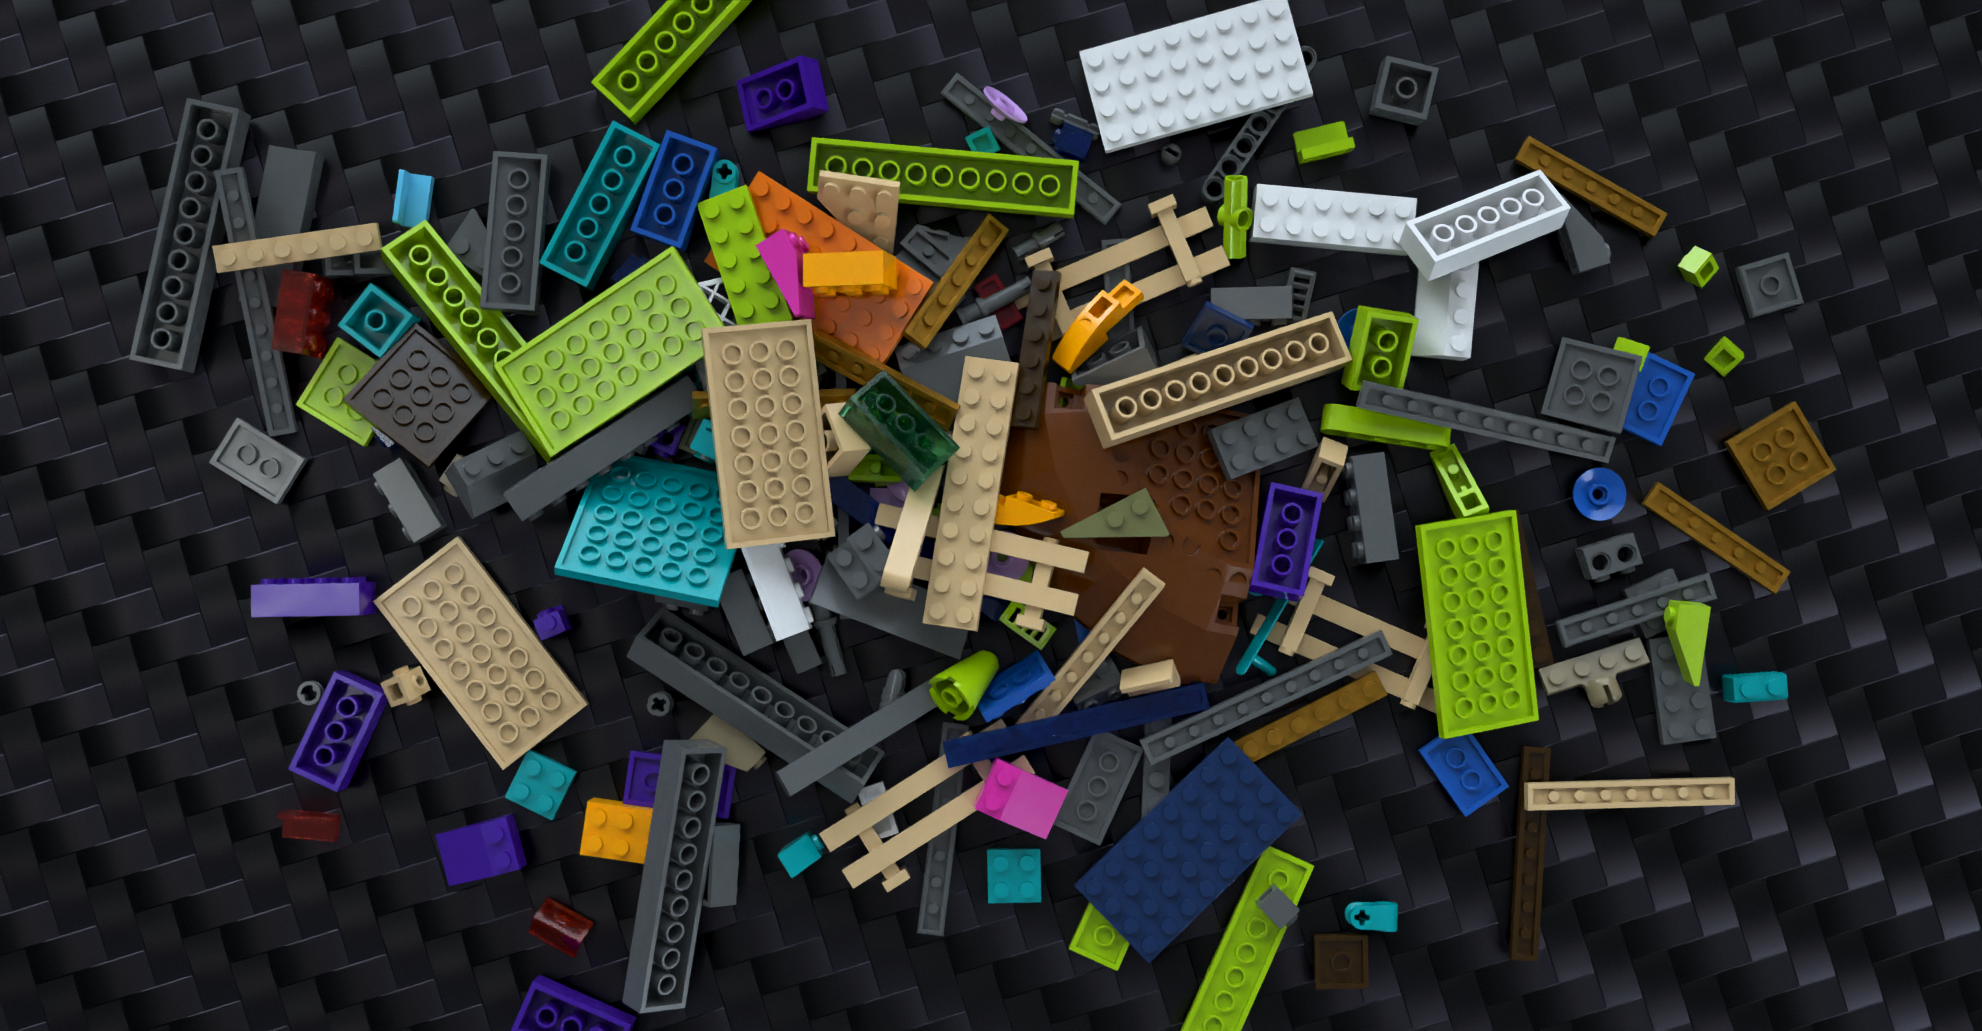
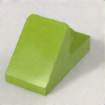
[848,454,903,487]

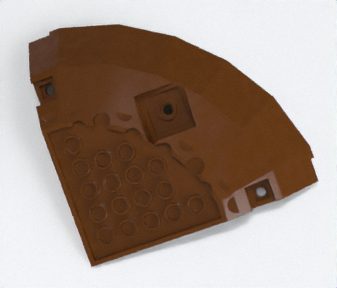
[999,382,1261,686]

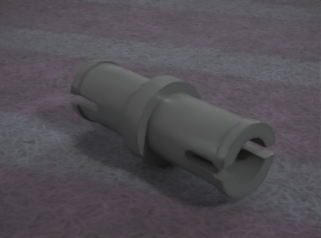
[1012,221,1065,263]

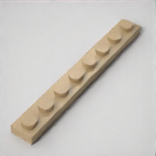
[1014,567,1165,742]
[1524,777,1735,811]

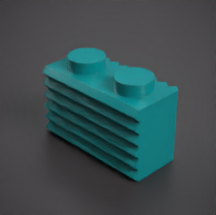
[1722,671,1788,703]

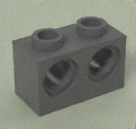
[1575,533,1643,583]

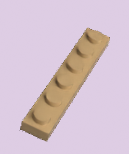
[212,223,383,273]

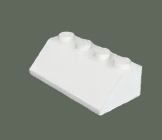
[1411,261,1479,361]
[741,542,814,641]

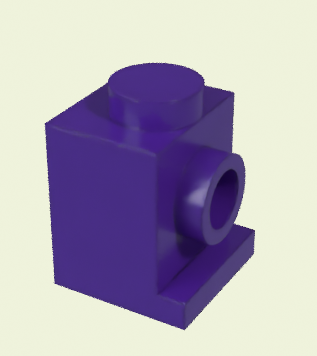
[650,424,687,459]
[533,604,572,640]

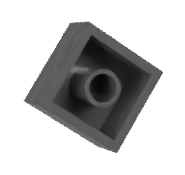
[1369,56,1439,127]

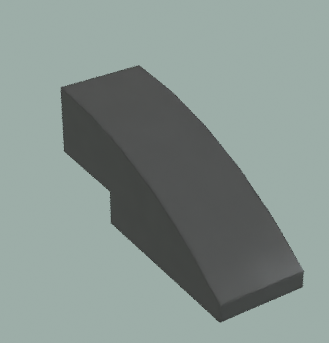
[322,250,395,278]

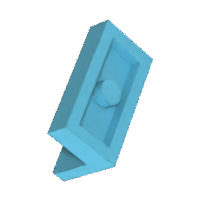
[392,169,434,228]

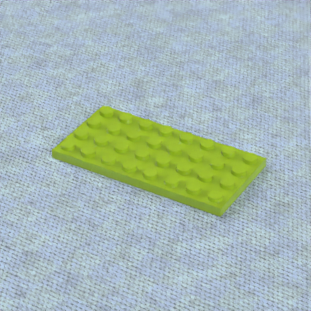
[494,246,725,457]
[1415,510,1539,739]

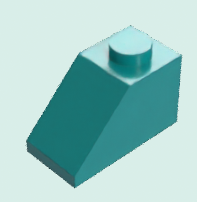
[777,831,824,878]

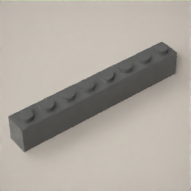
[503,374,698,521]

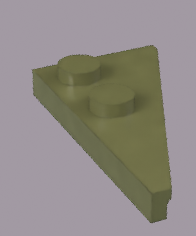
[1060,488,1170,538]

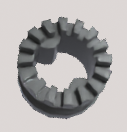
[297,681,325,705]

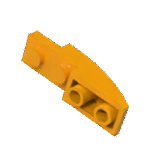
[1052,279,1144,374]
[995,491,1065,526]

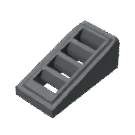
[1285,267,1317,324]

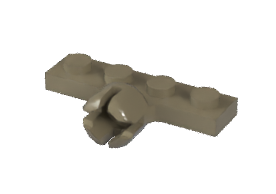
[1537,637,1650,708]

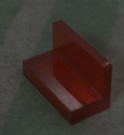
[277,810,341,842]
[529,897,594,957]

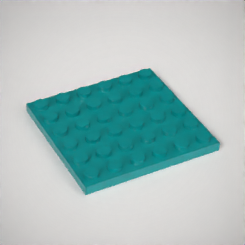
[554,455,737,608]

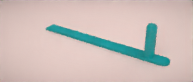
[1236,538,1324,676]

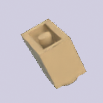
[1301,437,1348,503]

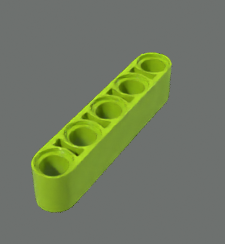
[1320,404,1451,451]

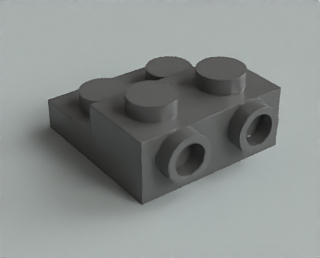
[827,523,891,600]

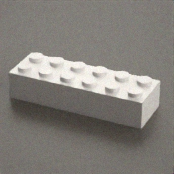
[1399,170,1571,281]
[1249,184,1417,256]

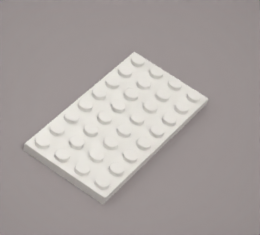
[1079,0,1313,154]

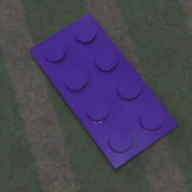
[623,750,737,819]

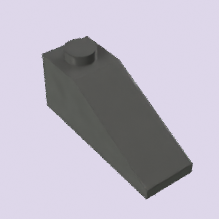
[1558,194,1611,276]

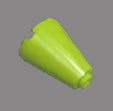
[929,650,999,720]

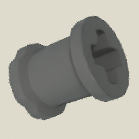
[647,691,675,717]

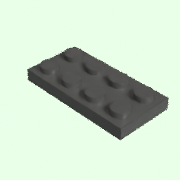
[1206,397,1319,481]
[1646,636,1716,745]
[1053,726,1143,846]

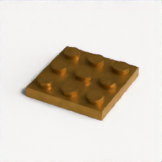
[1724,401,1836,511]

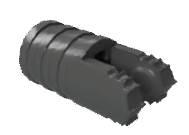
[878,669,907,710]

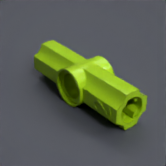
[1217,175,1253,259]

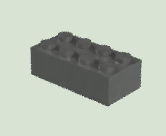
[1340,452,1399,563]

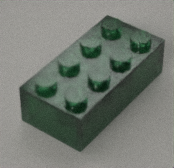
[838,369,960,492]

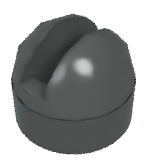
[1160,143,1182,165]

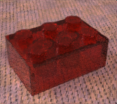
[271,269,334,359]

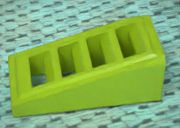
[998,601,1056,650]

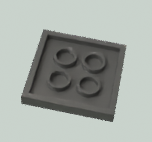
[1541,337,1643,435]

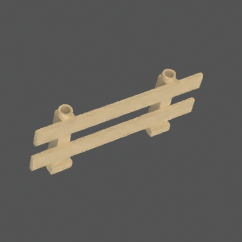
[1014,194,1230,341]
[874,503,1089,633]
[1249,566,1437,714]
[819,719,1035,892]

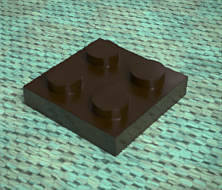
[1313,933,1369,989]

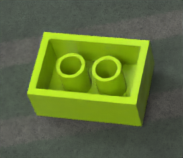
[1341,305,1419,391]

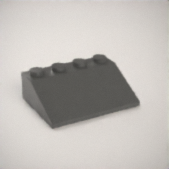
[894,315,1011,429]

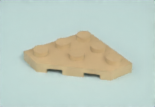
[817,170,901,255]

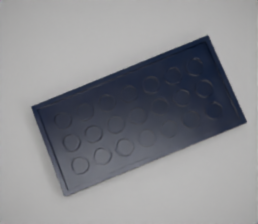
[1074,736,1302,963]

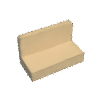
[1120,659,1181,697]

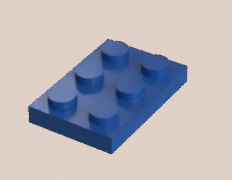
[1622,352,1695,446]
[977,650,1056,722]
[1417,734,1509,817]

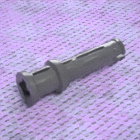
[955,276,1031,325]
[807,601,847,677]

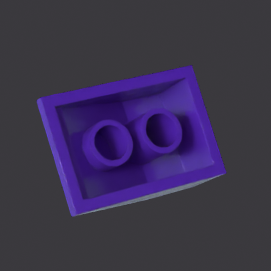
[736,55,829,132]
[435,813,527,886]

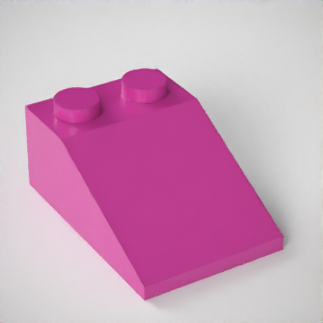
[755,229,815,320]
[973,756,1069,839]

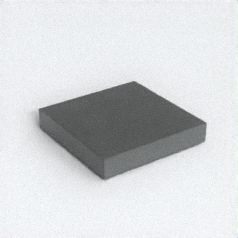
[1735,252,1804,318]

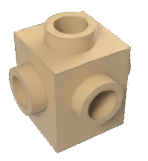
[380,665,431,707]

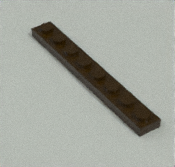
[1508,746,1551,962]

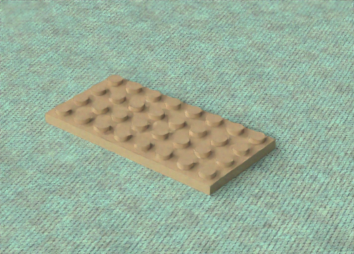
[701,319,835,549]
[373,536,589,770]

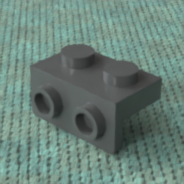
[1073,655,1123,714]

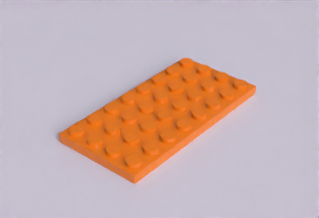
[704,171,935,364]

